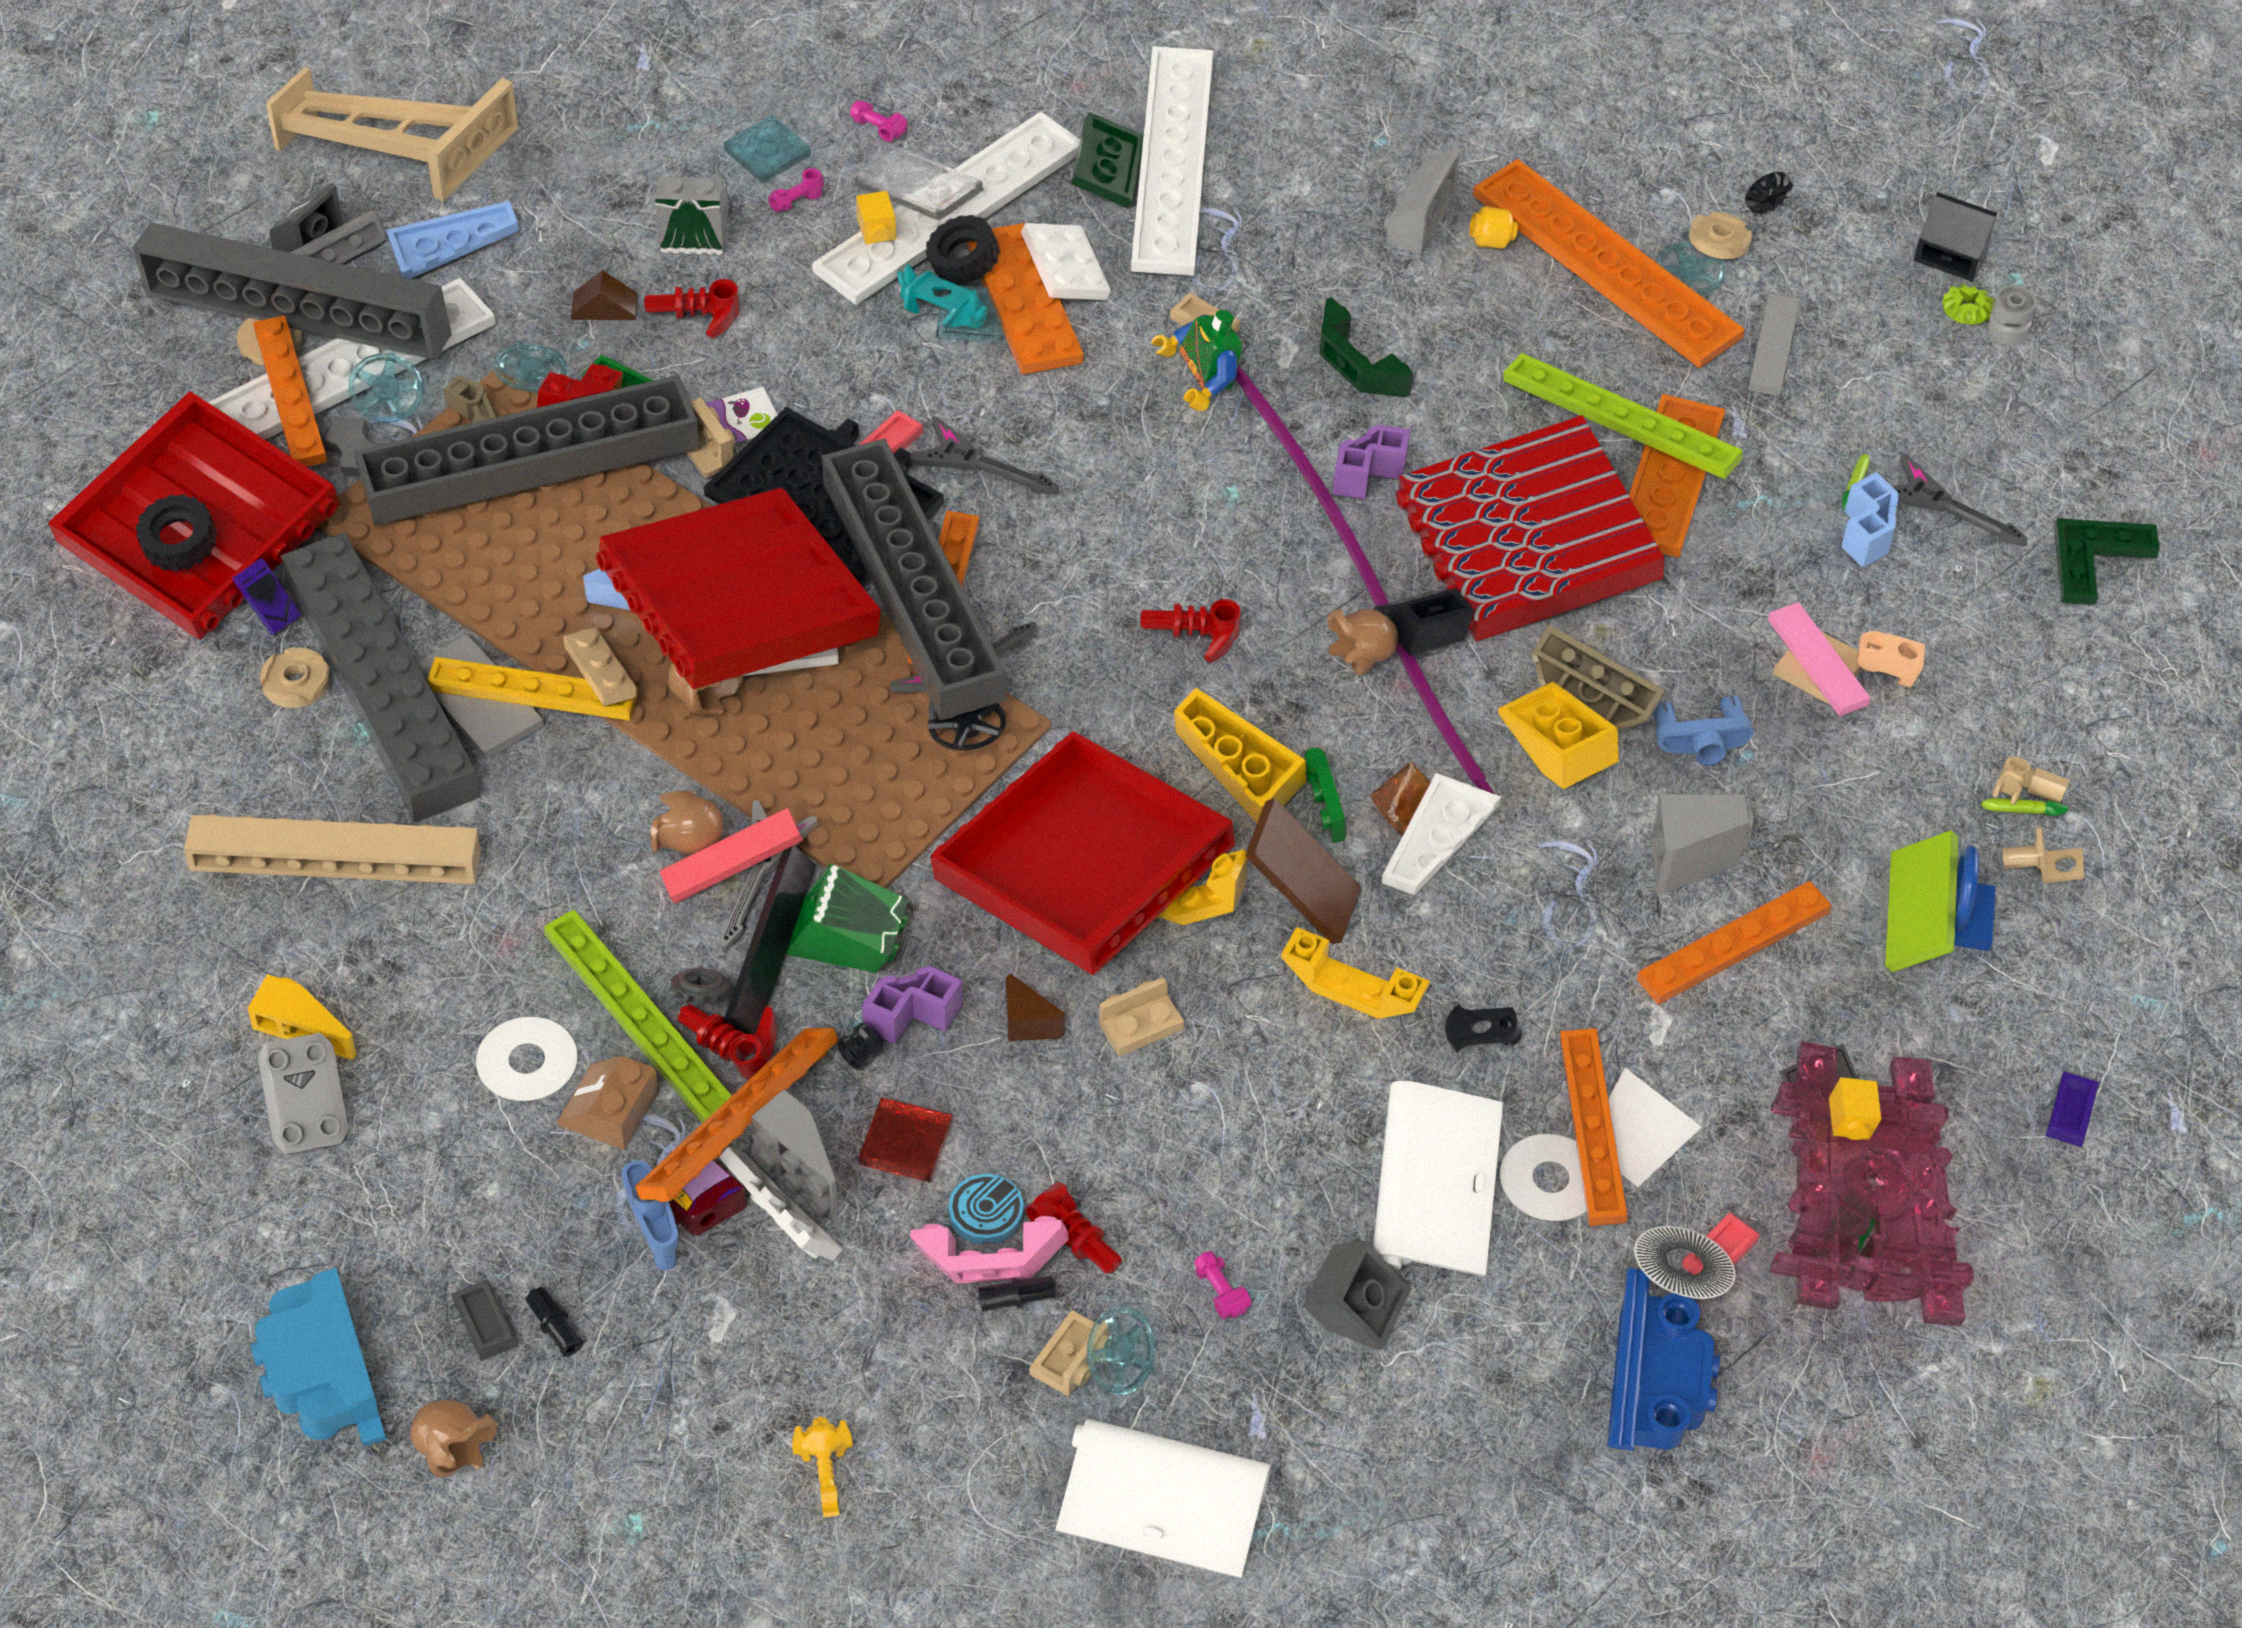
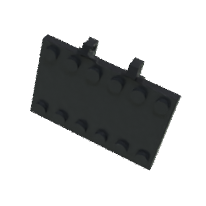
[703,407,944,586]

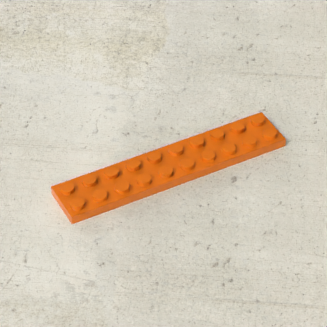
[1473,158,1745,369]

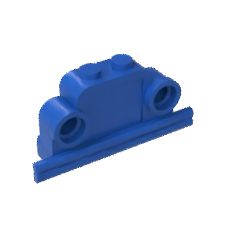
[1607,1268,1720,1451]

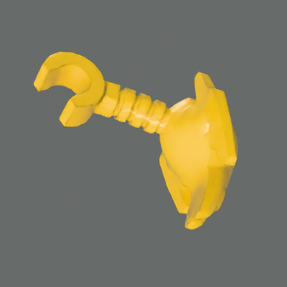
[792,1416,853,1518]

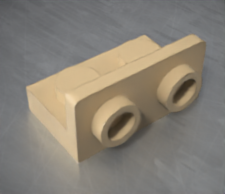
[1099,977,1184,1057]

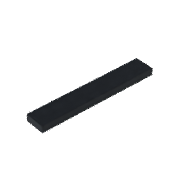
[724,845,816,1035]

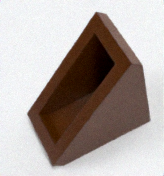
[571,270,638,320]
[1005,973,1065,1041]

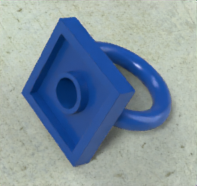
[1954,845,1996,951]

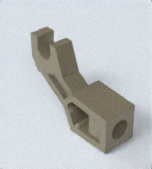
[443,375,496,423]

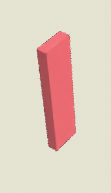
[659,808,803,904]

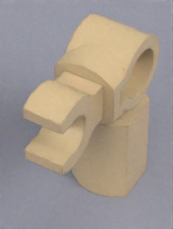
[1992,757,2070,804]

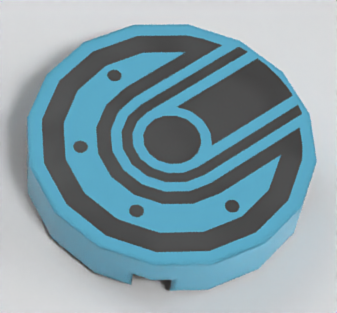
[948,1174,1024,1245]

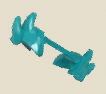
[897,265,988,329]

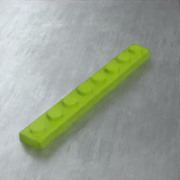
[1503,353,1743,479]
[543,909,732,1123]

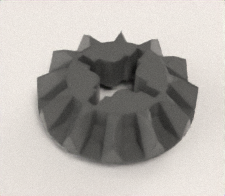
[670,968,730,1005]

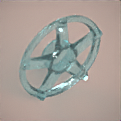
[1656,243,1726,295]
[493,341,567,391]
[348,353,423,423]
[1087,1306,1155,1395]

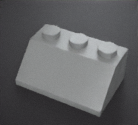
[1384,147,1461,254]

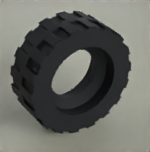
[925,215,1000,285]
[136,494,217,571]

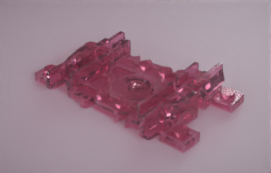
[1770,1041,1974,1327]

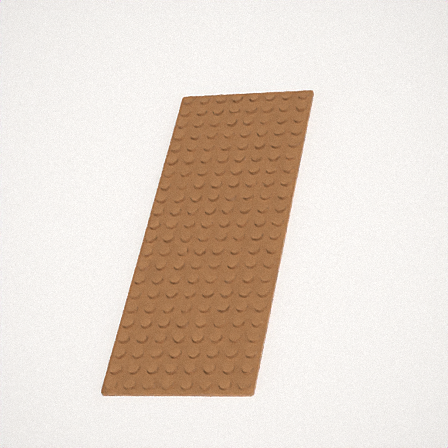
[317,370,1051,889]

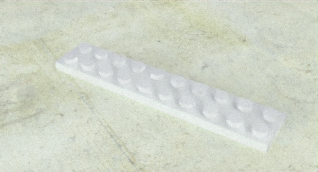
[1131,46,1213,276]
[812,112,1080,305]
[208,278,496,440]

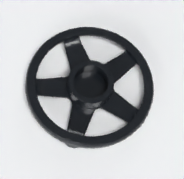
[928,703,1006,751]

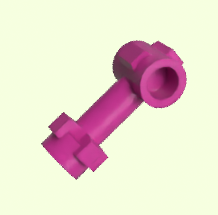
[850,100,907,142]
[768,168,824,213]
[1194,1251,1252,1319]

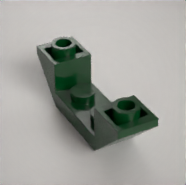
[1319,297,1413,398]

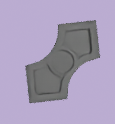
[323,417,378,476]

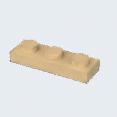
[564,627,636,706]

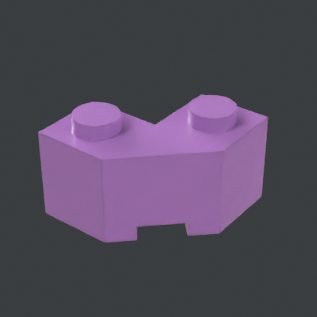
[1333,424,1411,499]
[862,966,963,1044]

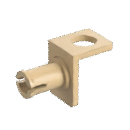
[2002,827,2085,883]

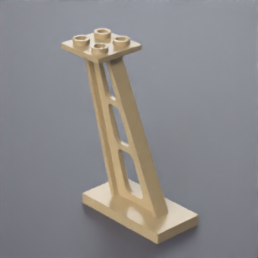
[266,67,518,202]

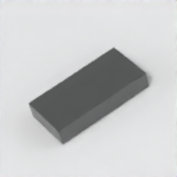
[451,1279,517,1361]

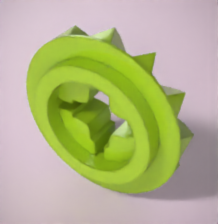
[1942,283,1994,325]

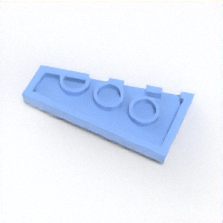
[386,201,519,279]

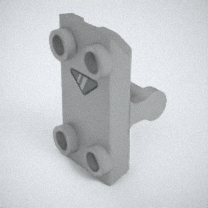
[258,1033,348,1154]

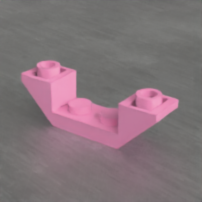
[910,1216,1068,1284]

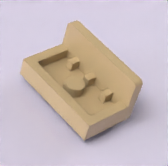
[686,397,736,478]
[1030,1310,1113,1397]

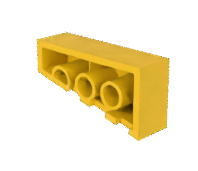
[1174,688,1306,823]

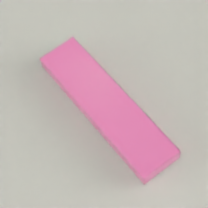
[1768,602,1871,717]

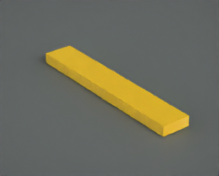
[427,657,638,721]

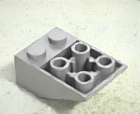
[751,1089,838,1224]

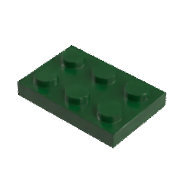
[1071,112,1144,208]

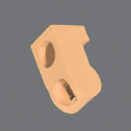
[1857,631,1925,688]

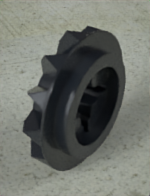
[1745,172,1794,215]

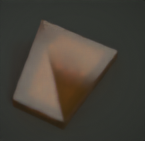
[1370,762,1431,837]

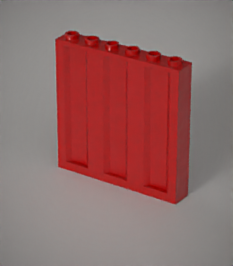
[48,391,341,640]
[596,487,881,689]

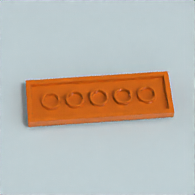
[965,223,1084,375]
[1629,394,1726,558]

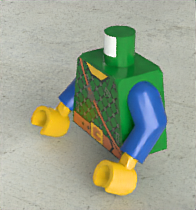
[1152,310,1242,411]

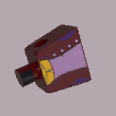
[668,1159,746,1236]

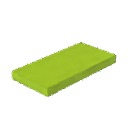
[1885,830,1959,972]

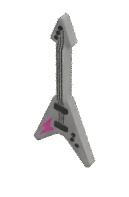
[721,800,817,952]

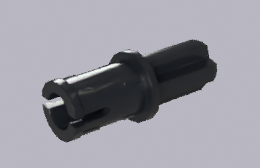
[978,1276,1056,1312]
[526,1287,584,1357]

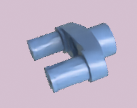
[1652,696,1754,765]
[621,1160,679,1271]

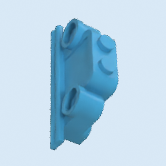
[250,1268,386,1446]

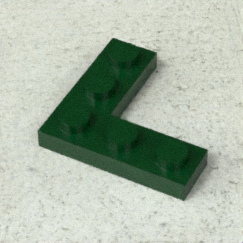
[2054,518,2160,605]

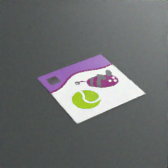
[706,387,777,443]

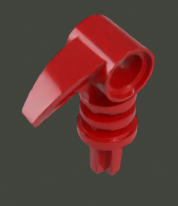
[644,279,740,338]
[1140,599,1241,663]
[677,1004,777,1080]
[1026,1182,1122,1274]

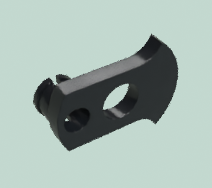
[1445,1004,1522,1053]

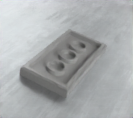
[417,634,544,760]

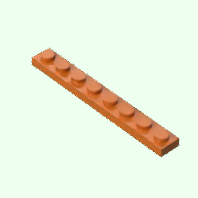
[635,1028,838,1202]

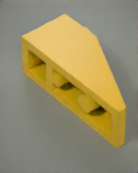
[247,974,357,1060]

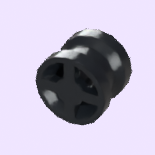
[836,1023,883,1070]

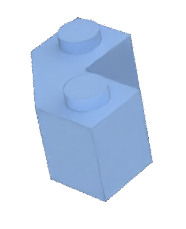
[1841,472,1898,568]

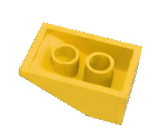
[1498,682,1619,789]

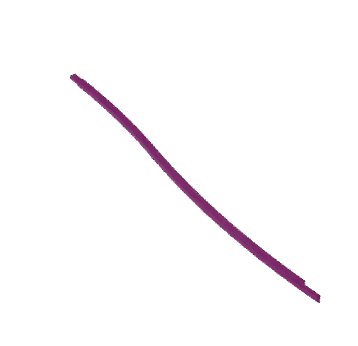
[1235,365,1495,794]

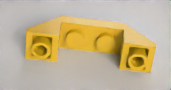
[1158,849,1248,925]
[1281,927,1430,1019]

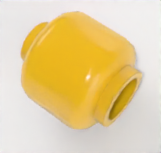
[1469,206,1518,250]

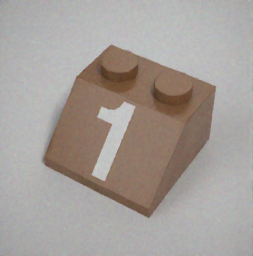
[557,1056,658,1150]

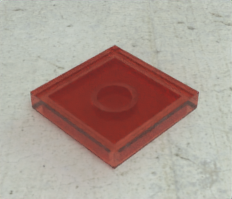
[858,1097,952,1183]

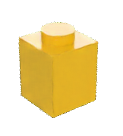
[856,190,896,245]
[1829,1077,1881,1140]

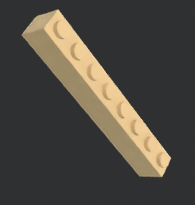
[184,814,481,884]

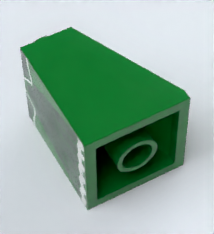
[786,863,908,973]

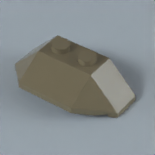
[1531,624,1666,731]

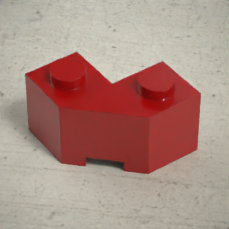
[537,363,623,408]

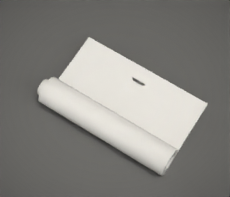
[1372,1081,1503,1277]
[1055,1418,1271,1579]

